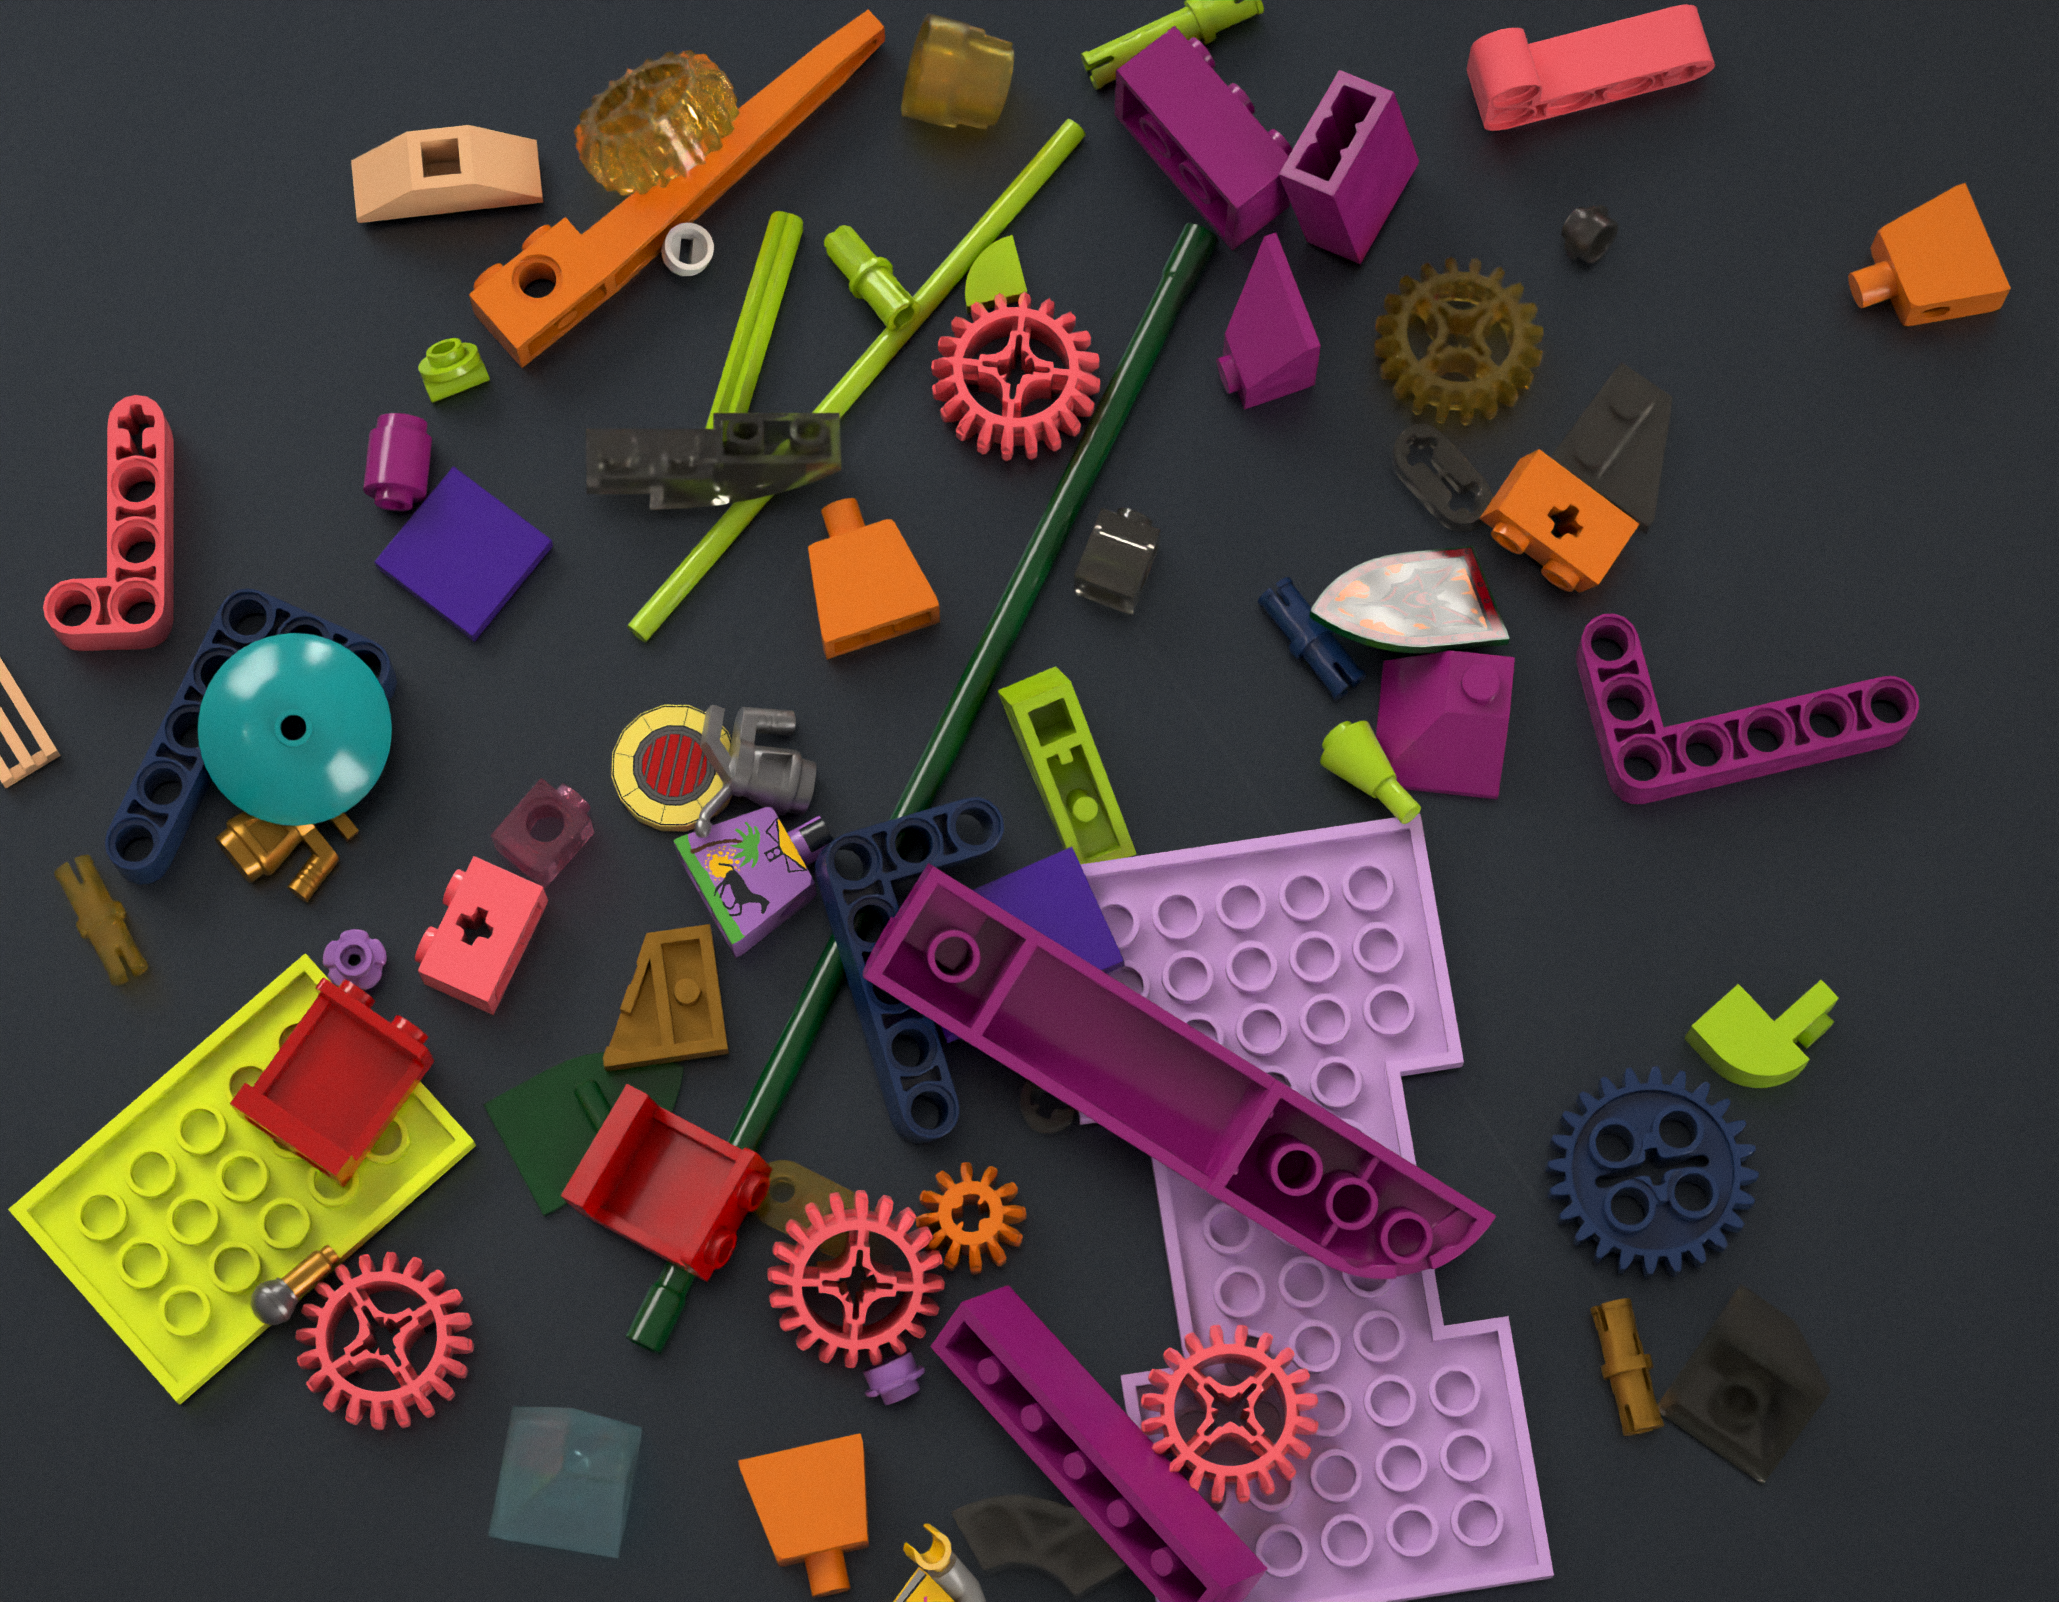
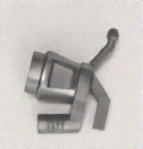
[694,705,817,838]

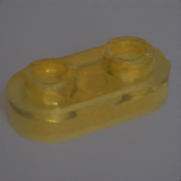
[755,1160,873,1257]

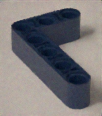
[105,588,397,885]
[815,797,1004,1144]

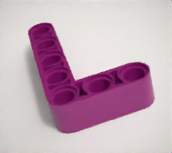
[1576,614,1919,804]

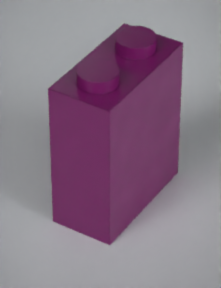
[1279,70,1419,264]

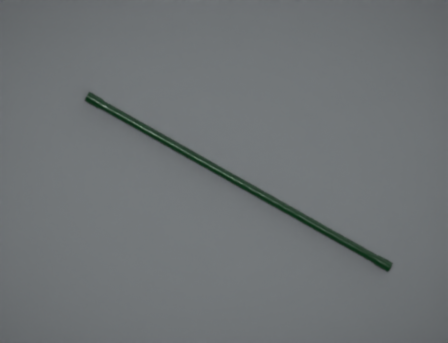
[625,223,1219,1355]

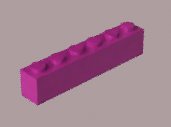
[930,1285,1268,1602]

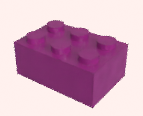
[1114,26,1293,251]

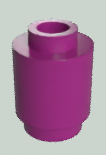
[363,413,432,511]

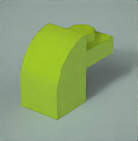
[1684,980,1839,1088]

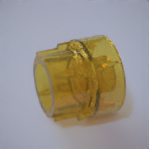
[901,13,1014,130]

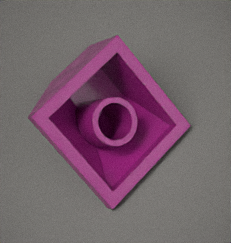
[1216,233,1321,410]
[1376,651,1515,799]

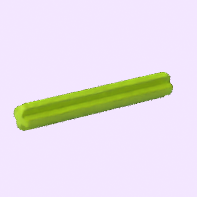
[705,211,804,447]

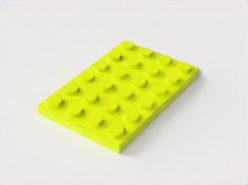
[8,953,476,1405]

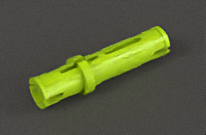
[1080,0,1264,90]

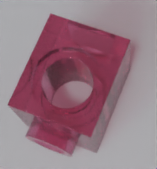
[491,778,594,890]

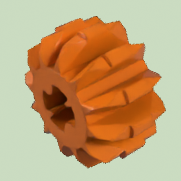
[916,1162,1026,1275]

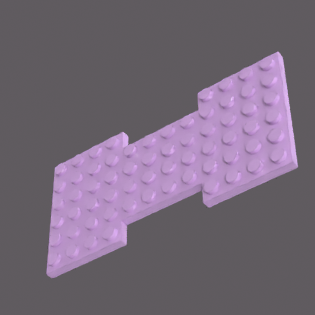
[1078,814,1554,1602]

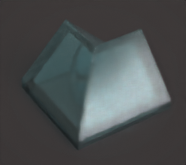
[489,1406,642,1558]

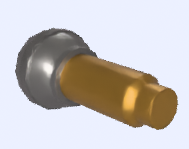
[250,1245,340,1325]

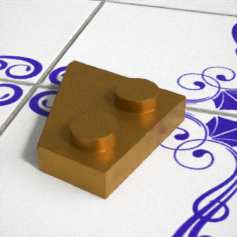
[603,924,729,1072]

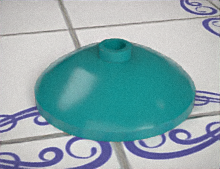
[198,633,392,826]

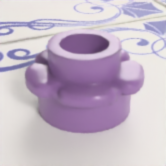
[323,929,387,991]
[863,1350,925,1405]

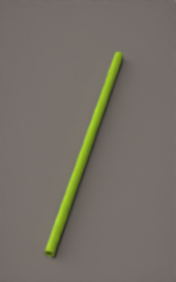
[627,119,1086,643]

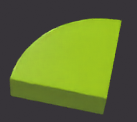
[965,235,1028,313]

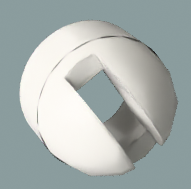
[661,223,714,276]

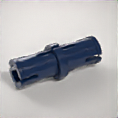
[1257,577,1367,700]

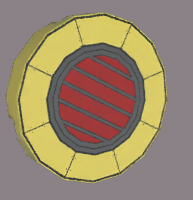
[612,705,732,832]

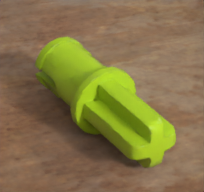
[824,225,921,332]

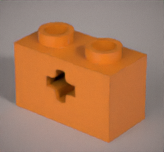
[1479,449,1639,593]

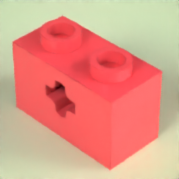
[415,856,548,1015]

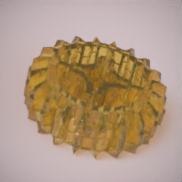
[573,50,740,196]
[1374,256,1544,426]

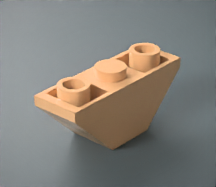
[351,125,543,223]

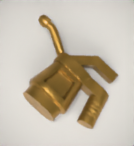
[215,811,359,902]

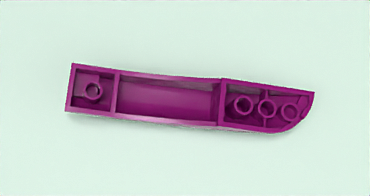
[862,863,1496,1279]

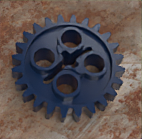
[1545,1066,1759,1279]

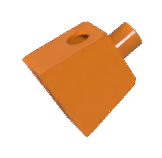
[1848,183,2011,326]
[808,498,940,659]
[738,1433,869,1598]

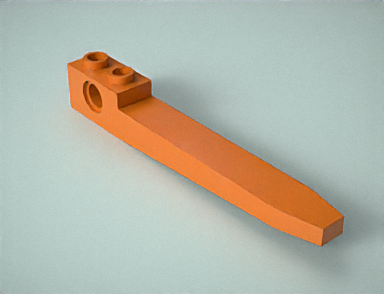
[469,9,885,368]

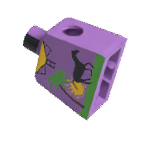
[673,807,833,958]

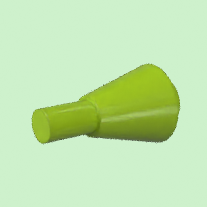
[1320,721,1421,824]

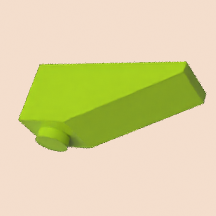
[997,666,1137,865]

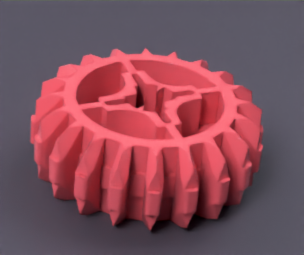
[931,292,1100,461]
[767,1190,945,1368]
[295,1252,474,1430]
[1141,1325,1318,1504]

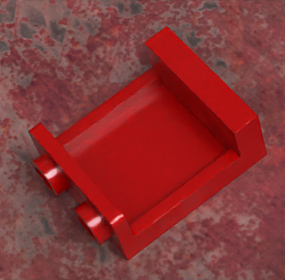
[230,978,434,1188]
[561,1084,773,1282]

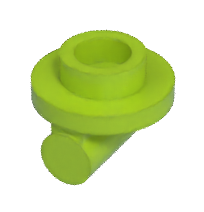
[418,338,490,403]

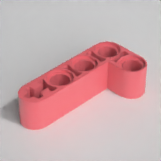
[1466,5,1715,131]
[43,395,174,651]

